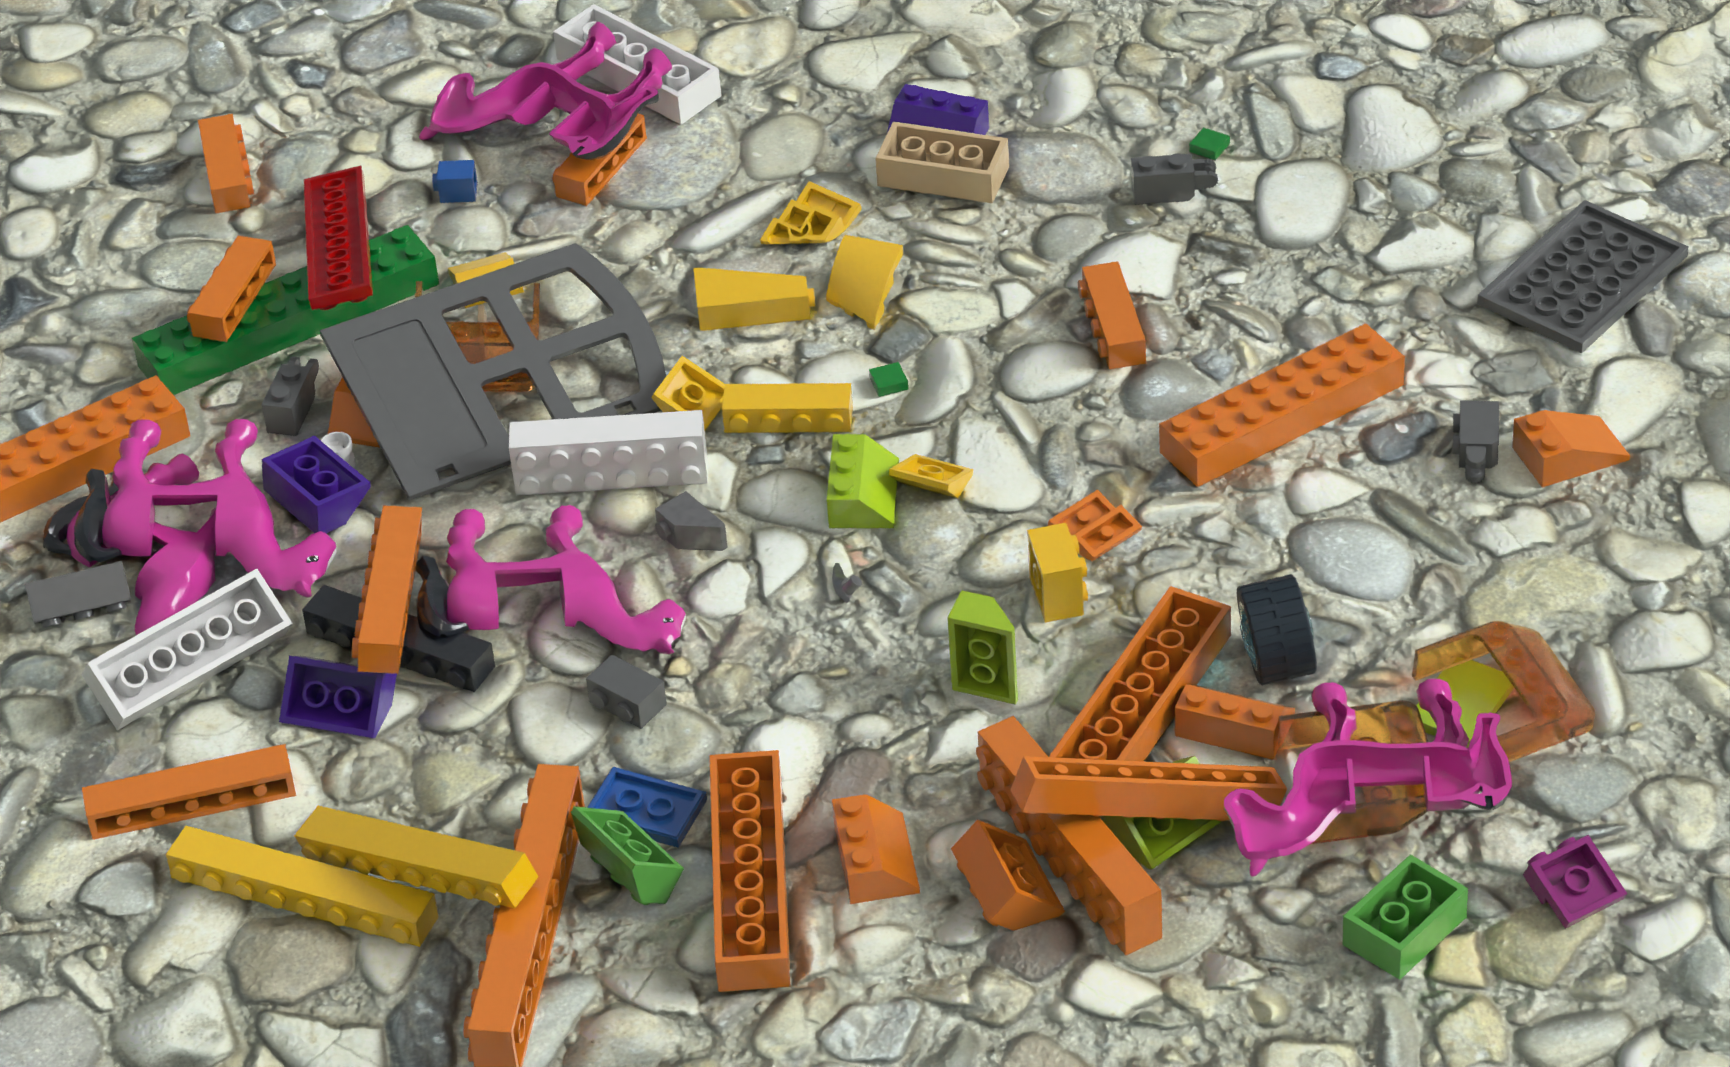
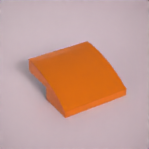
[1047,489,1142,561]

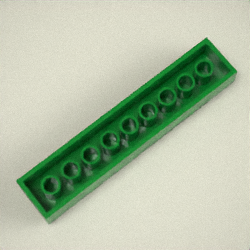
[132,225,439,395]

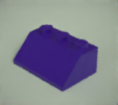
[887,84,989,135]
[262,435,371,533]
[279,655,397,738]

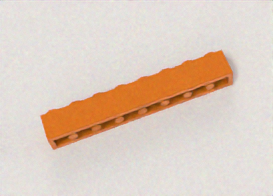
[352,505,422,674]
[1011,756,1287,821]

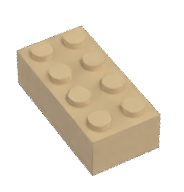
[875,122,1009,203]

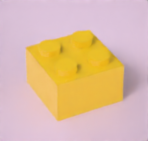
[1027,523,1088,623]

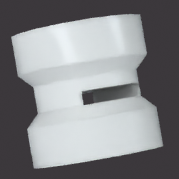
[321,432,356,469]

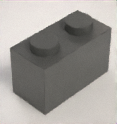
[586,655,667,729]

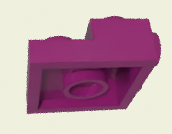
[1523,835,1627,929]

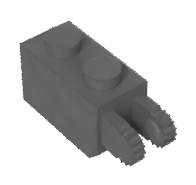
[1131,153,1219,205]
[262,356,319,436]
[1452,400,1499,483]

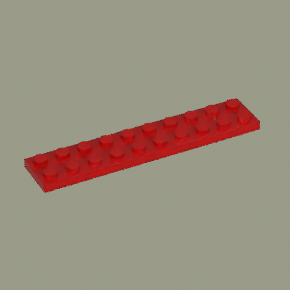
[304,165,373,310]

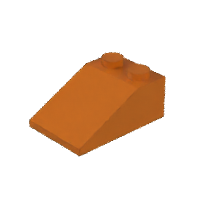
[1512,410,1630,488]

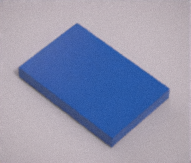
[587,767,707,848]

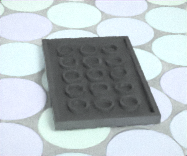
[1477,200,1689,353]

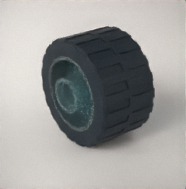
[1236,574,1317,686]

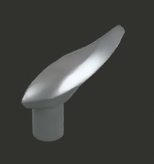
[832,563,862,603]

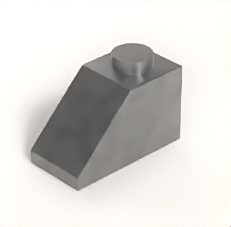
[655,491,728,551]

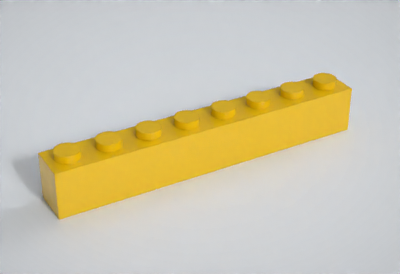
[294,805,539,908]
[166,826,439,947]

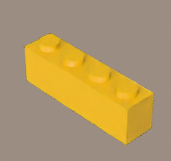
[722,383,853,433]

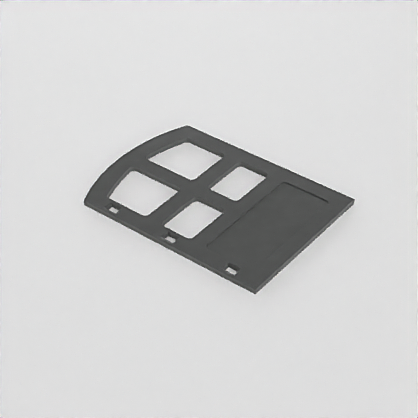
[320,243,666,501]

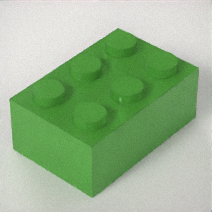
[1342,854,1468,980]

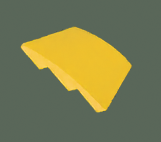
[760,181,862,244]
[826,235,903,329]

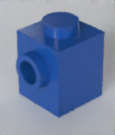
[432,160,478,203]

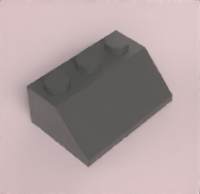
[25,561,131,628]

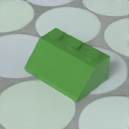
[571,806,684,905]

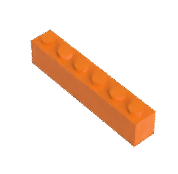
[82,744,296,840]

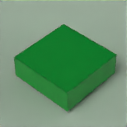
[1189,127,1230,161]
[869,362,909,397]

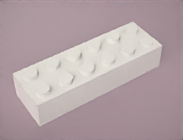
[553,4,721,125]
[509,410,708,496]
[81,569,293,730]

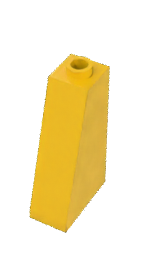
[693,267,815,331]

